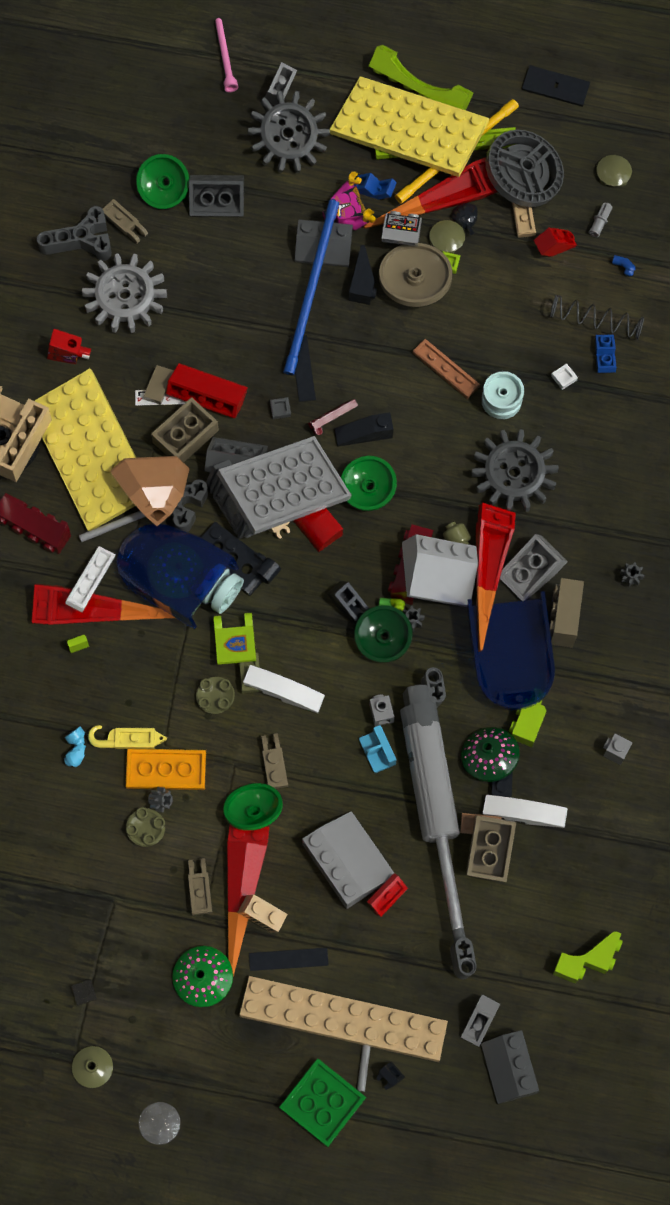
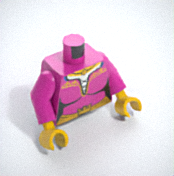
[322,172,376,230]

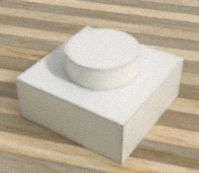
[551,364,578,390]

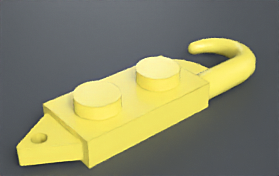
[88,725,167,749]

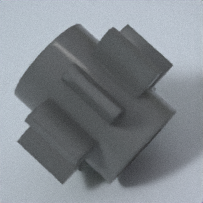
[620,562,644,587]
[403,606,425,631]
[148,787,173,812]

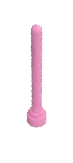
[215,18,238,92]

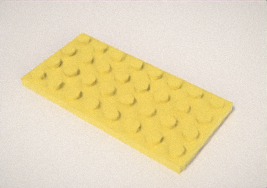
[330,76,489,177]
[35,369,136,531]

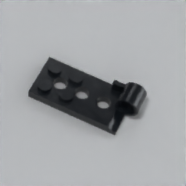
[191,522,281,596]

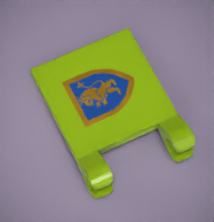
[214,613,256,665]

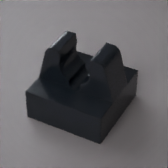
[377,1062,405,1090]

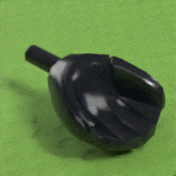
[451,203,478,235]

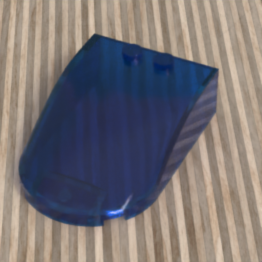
[117,524,239,629]
[466,591,555,710]

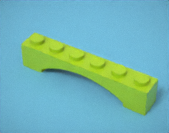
[369,45,473,110]

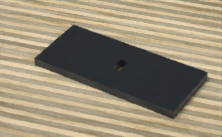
[522,65,590,107]

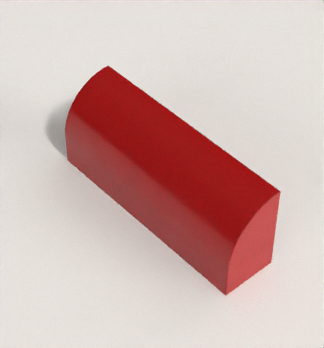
[166,363,248,418]
[293,508,343,552]

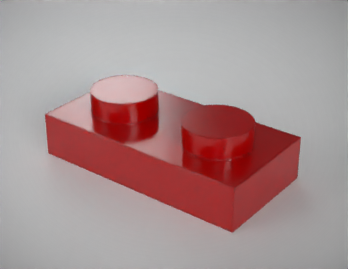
[367,873,408,917]

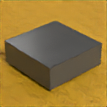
[270,397,291,419]

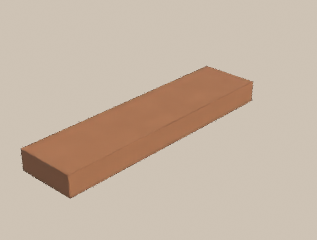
[413,339,480,399]

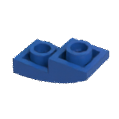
[595,335,617,373]

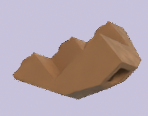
[110,456,189,526]

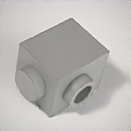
[369,694,394,727]
[603,734,632,765]

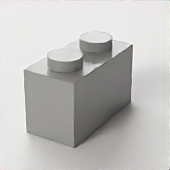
[265,62,297,106]

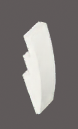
[243,665,325,713]
[483,795,568,828]

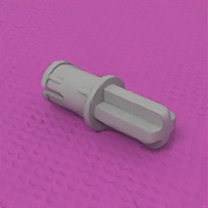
[589,202,612,238]

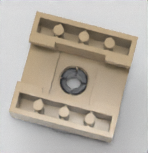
[0,386,52,482]

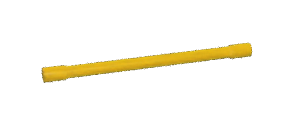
[395,99,519,204]

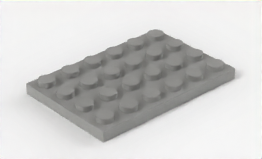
[217,436,352,535]

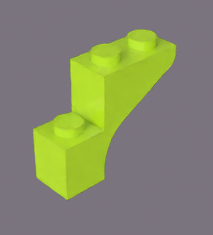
[553,932,623,984]

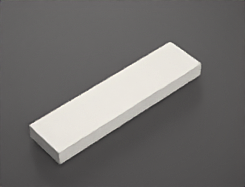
[65,546,116,612]

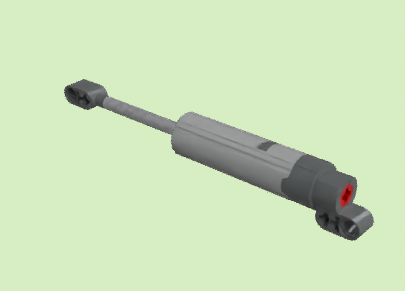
[400,667,476,979]

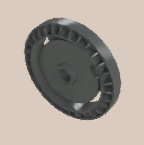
[485,130,564,207]

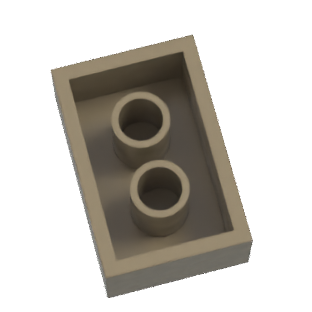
[151,397,219,462]
[547,578,584,648]
[465,815,516,882]

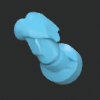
[64,726,86,767]

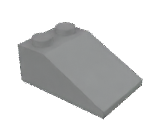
[500,534,568,602]

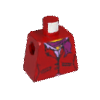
[47,329,91,364]

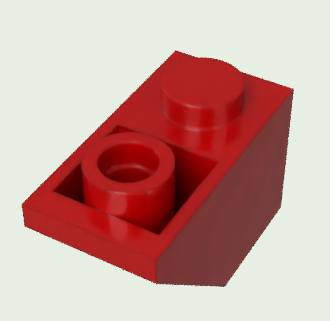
[534,227,577,257]

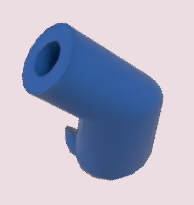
[612,255,636,276]

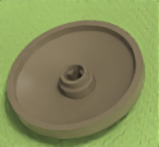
[379,243,452,307]

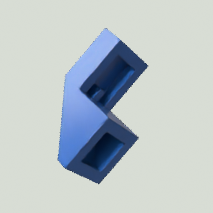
[354,173,397,200]

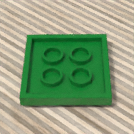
[279,1059,366,1148]

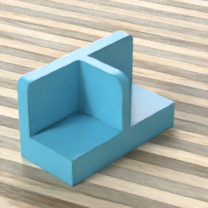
[359,725,397,773]

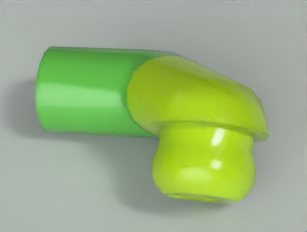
[379,598,405,611]

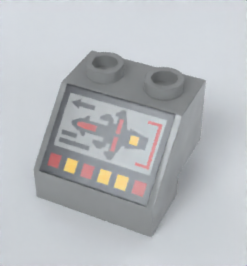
[382,211,422,247]

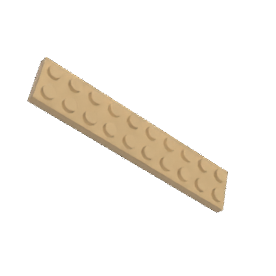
[240,976,448,1062]

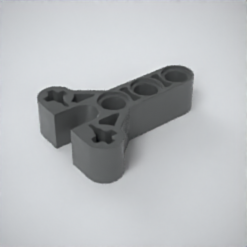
[37,206,112,261]
[171,480,208,534]

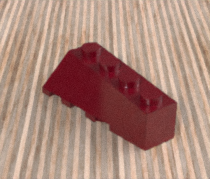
[0,493,71,554]
[388,524,433,605]

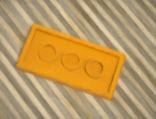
[126,749,206,790]

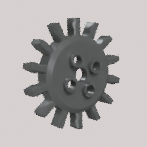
[247,91,330,173]
[471,429,559,512]

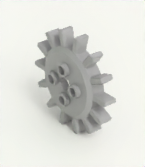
[82,253,167,333]

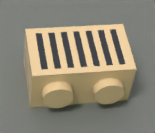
[238,894,288,933]

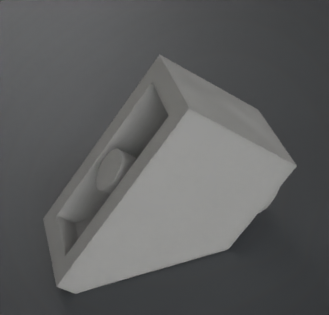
[461,995,500,1047]

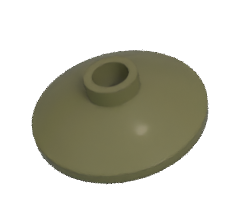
[72,1046,113,1088]

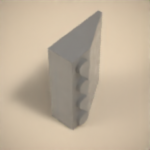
[402,534,478,607]
[302,811,394,909]

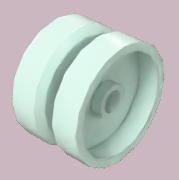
[482,372,524,419]
[197,564,244,614]

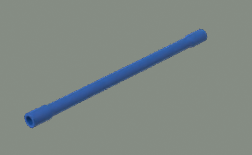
[283,200,340,375]

